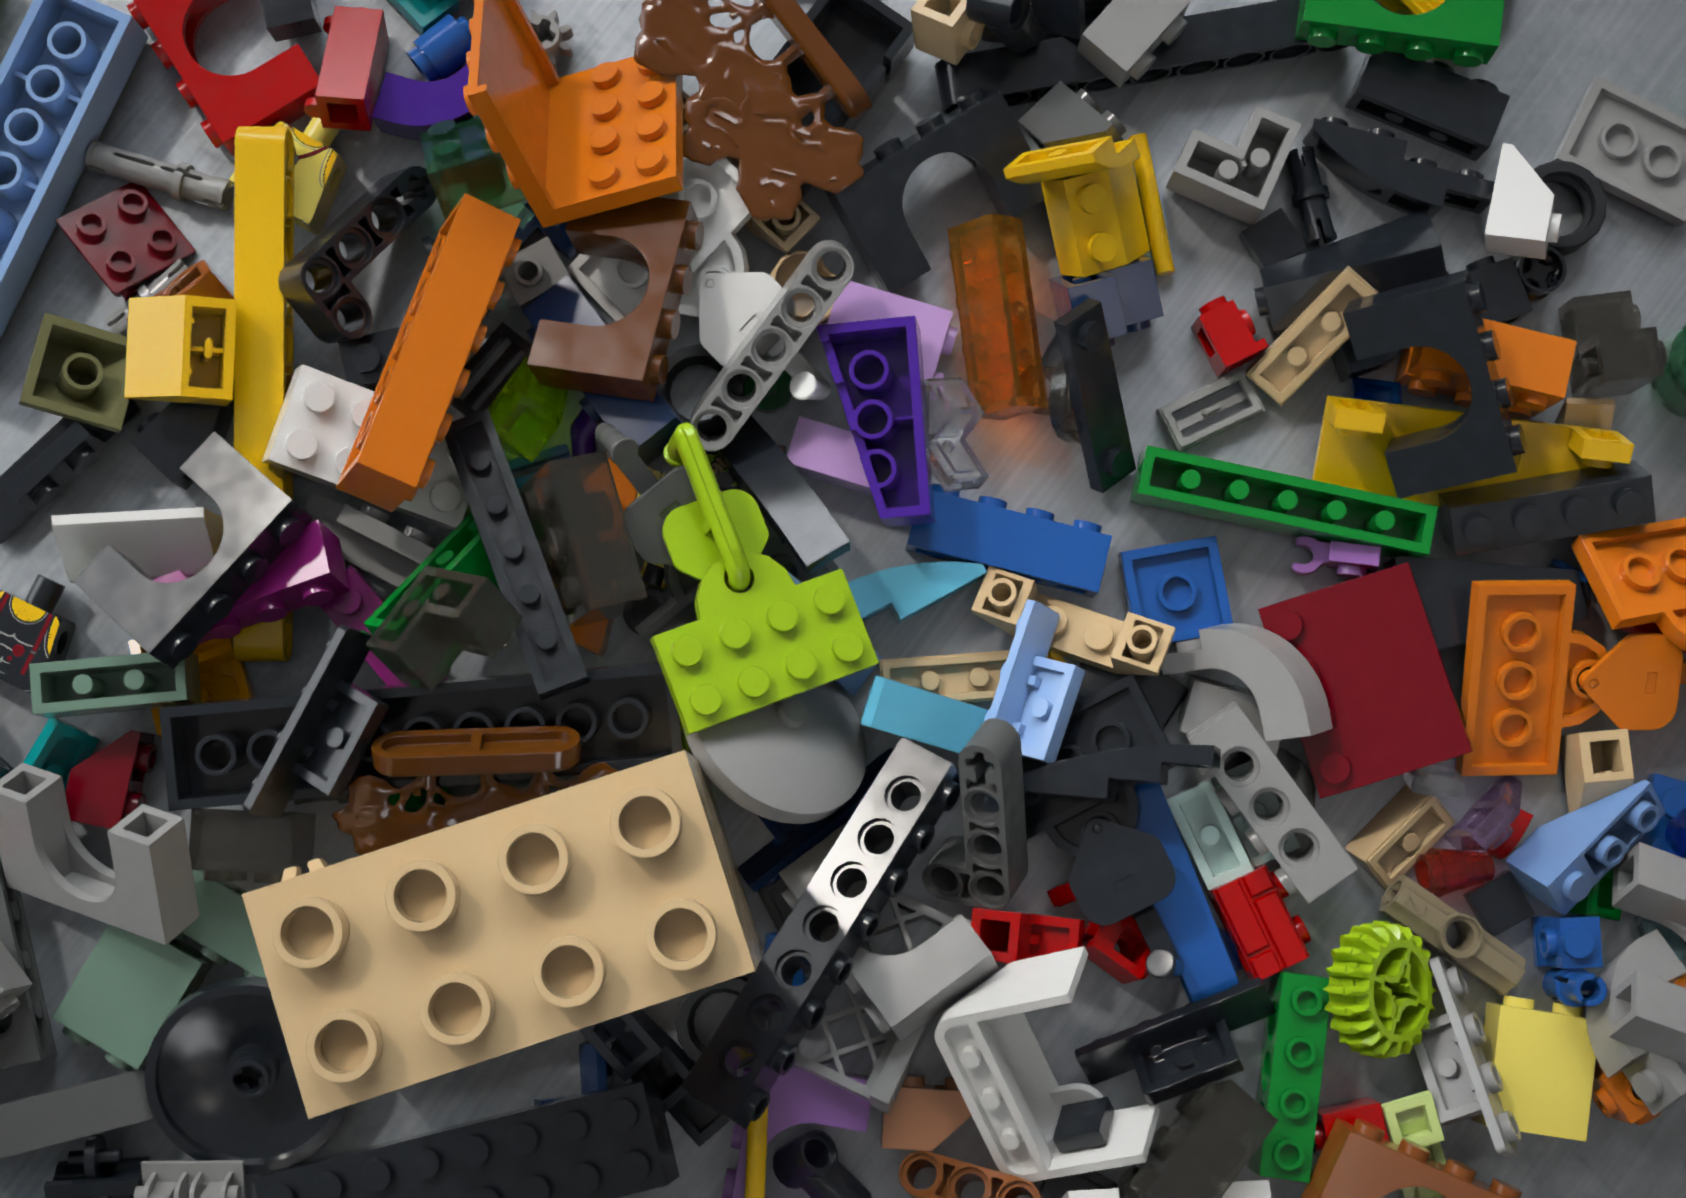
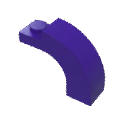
[371,63,482,141]

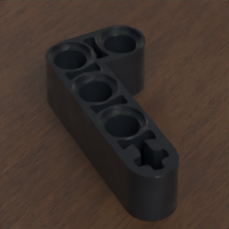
[278,166,438,344]

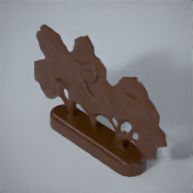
[634,0,873,221]
[332,726,618,855]

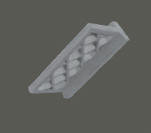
[794,893,971,1114]

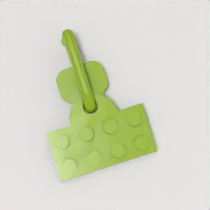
[650,422,879,736]

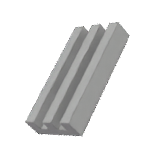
[1156,368,1265,452]

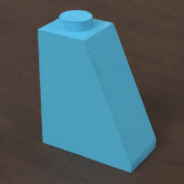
[860,674,988,753]

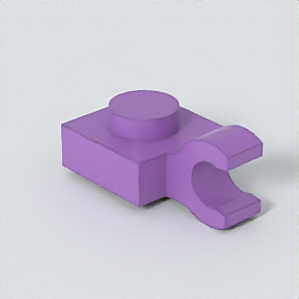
[1292,536,1381,579]

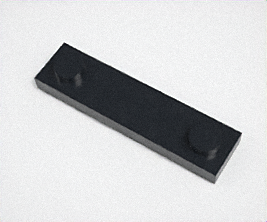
[1054,298,1136,493]

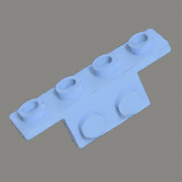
[984,599,1085,764]

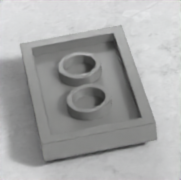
[1552,76,1686,227]

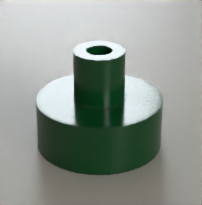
[745,370,792,414]

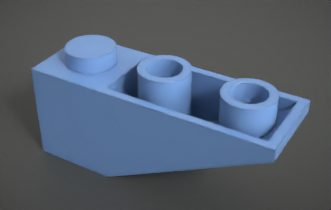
[1505,780,1666,916]

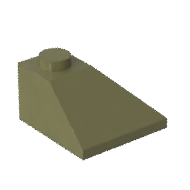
[19,312,129,433]

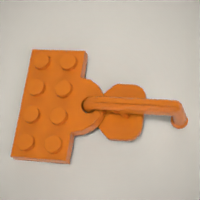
[1571,517,1686,651]
[1455,580,1686,776]

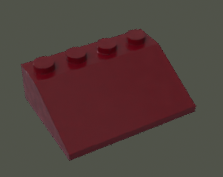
[1258,562,1473,799]

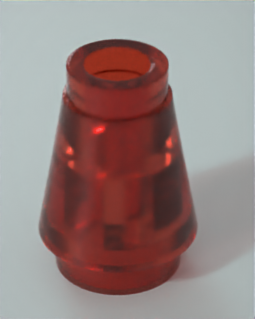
[1415,848,1495,897]

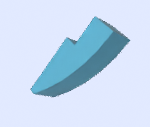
[848,561,987,624]

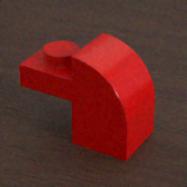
[971,908,1085,963]

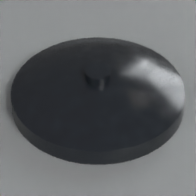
[145,977,348,1174]

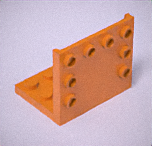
[463,0,683,228]

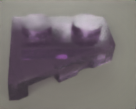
[1443,775,1522,850]

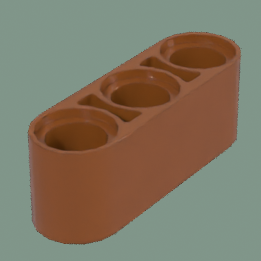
[898,1150,1043,1198]

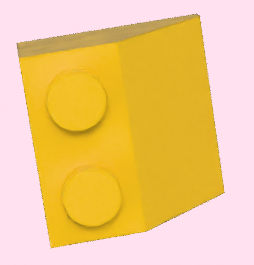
[1041,163,1150,277]

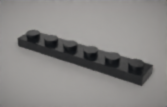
[445,409,590,701]

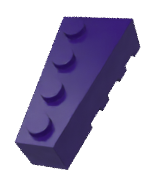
[816,316,935,527]

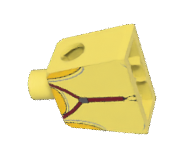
[229,117,347,236]

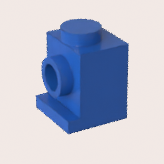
[1531,915,1603,969]

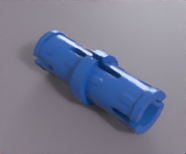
[1542,968,1607,1007]

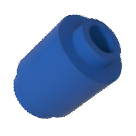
[406,13,472,82]

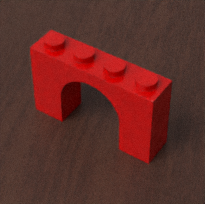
[126,0,319,157]

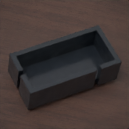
[773,0,915,197]

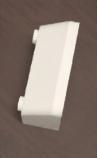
[934,946,1160,1182]

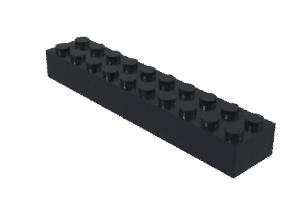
[159,662,686,811]

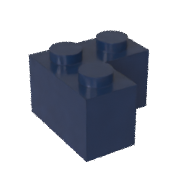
[1049,255,1164,346]

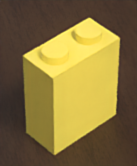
[1472,995,1596,1142]

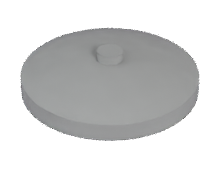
[683,681,867,824]

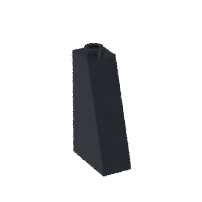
[1254,209,1447,332]
[1383,556,1591,651]

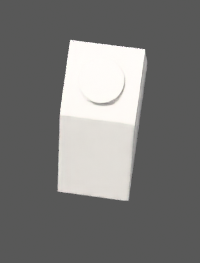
[1485,143,1563,259]

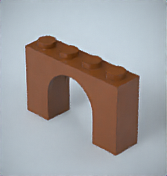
[1301,1118,1523,1198]

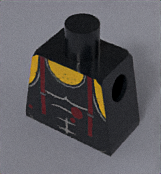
[0,574,75,694]

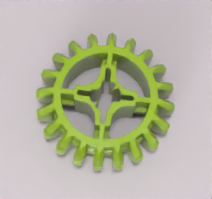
[1323,921,1437,1059]

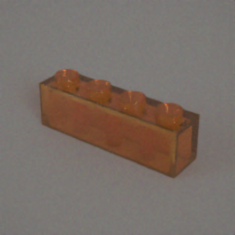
[947,213,1048,420]

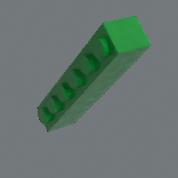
[1130,445,1438,558]

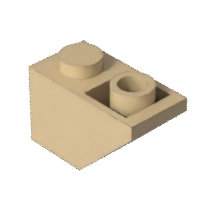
[1560,729,1634,813]

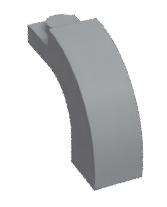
[1161,623,1333,742]
[1586,929,1686,1116]

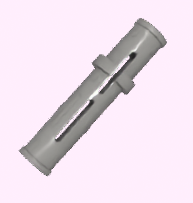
[85,140,234,211]

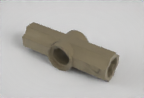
[1378,875,1527,995]

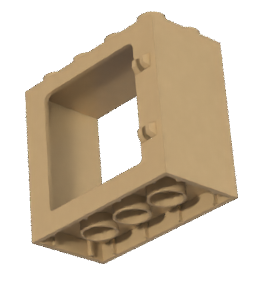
[241,750,764,1119]

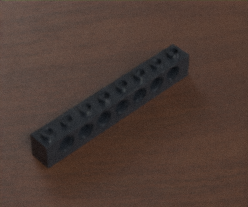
[681,737,960,1130]

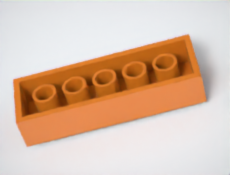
[335,193,521,512]

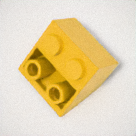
[124,295,237,406]

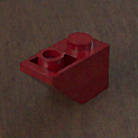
[65,730,158,829]

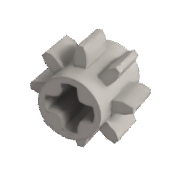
[529,10,574,71]

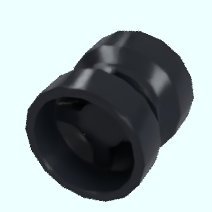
[1514,246,1567,303]

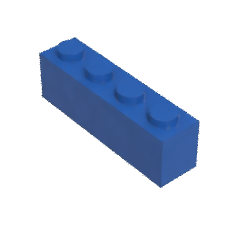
[905,484,1112,598]

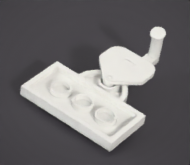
[566,157,831,400]

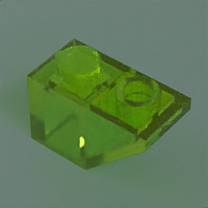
[488,350,568,463]

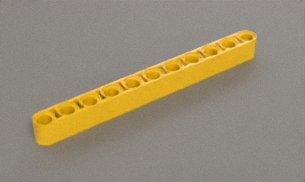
[233,126,295,662]

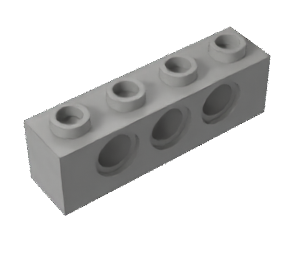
[1186,700,1358,904]

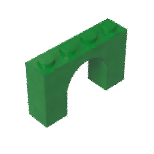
[1295,0,1505,67]

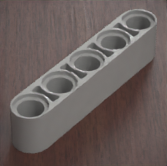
[690,240,854,451]

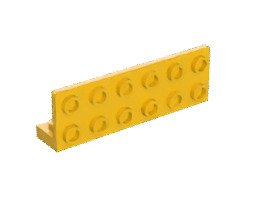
[1312,395,1634,507]

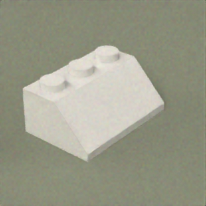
[51,507,223,583]

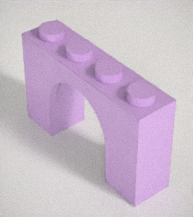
[787,281,959,496]

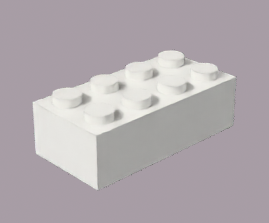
[262,364,468,530]

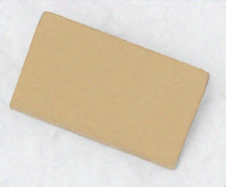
[1345,781,1456,890]

